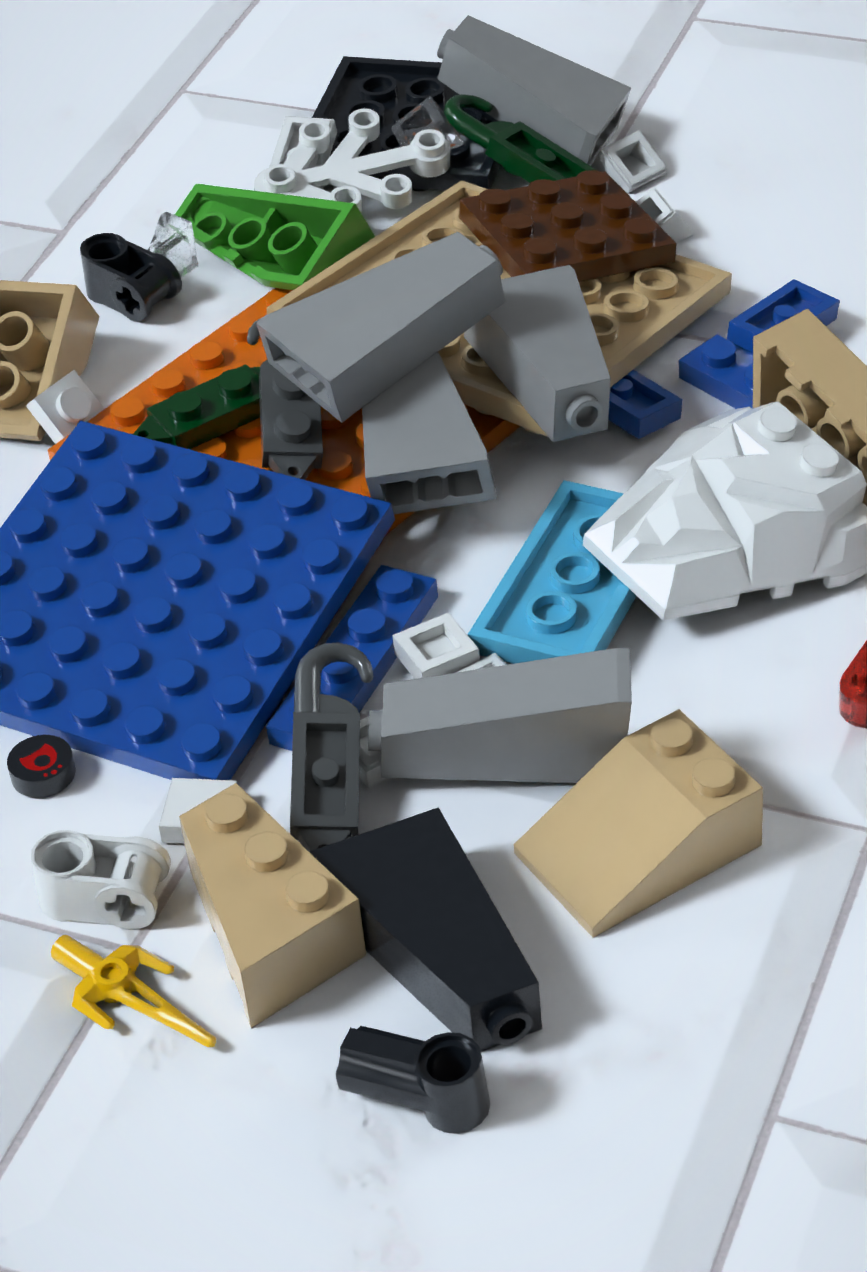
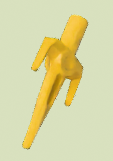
[51,935,216,1047]

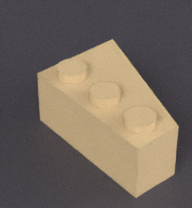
[179,783,366,1028]

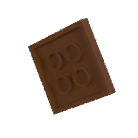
[459,170,677,282]

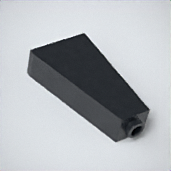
[310,807,542,1052]

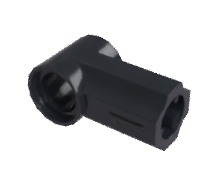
[335,1025,491,1133]

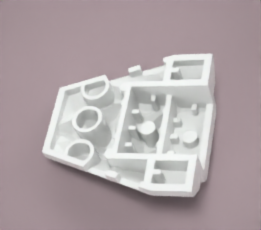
[582,401,867,621]

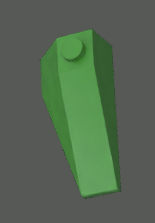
[170,183,375,290]

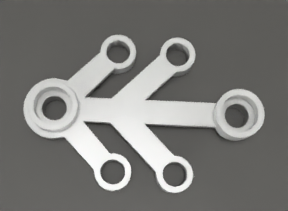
[254,109,450,213]

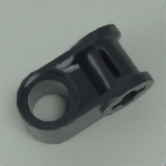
[80,233,182,322]

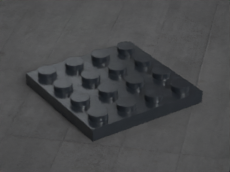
[312,56,501,191]

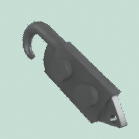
[247,318,323,480]
[290,642,374,852]

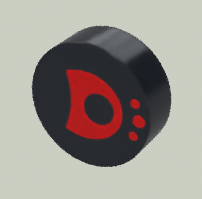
[7,735,76,798]

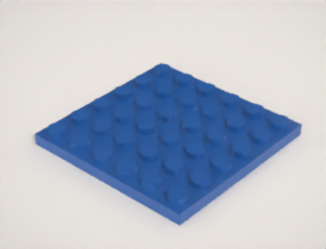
[0,421,395,780]

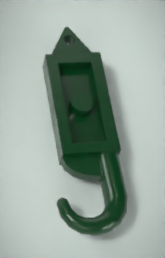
[444,94,596,183]
[133,364,260,449]

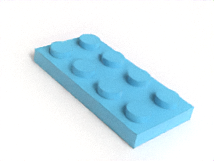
[468,480,636,664]

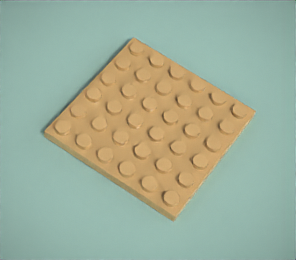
[267,180,732,437]

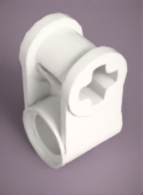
[31,830,171,929]

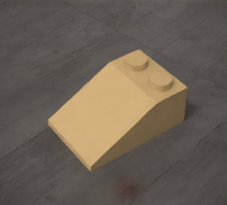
[0,280,100,441]
[513,709,763,938]

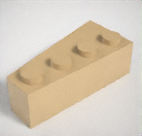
[753,309,867,506]

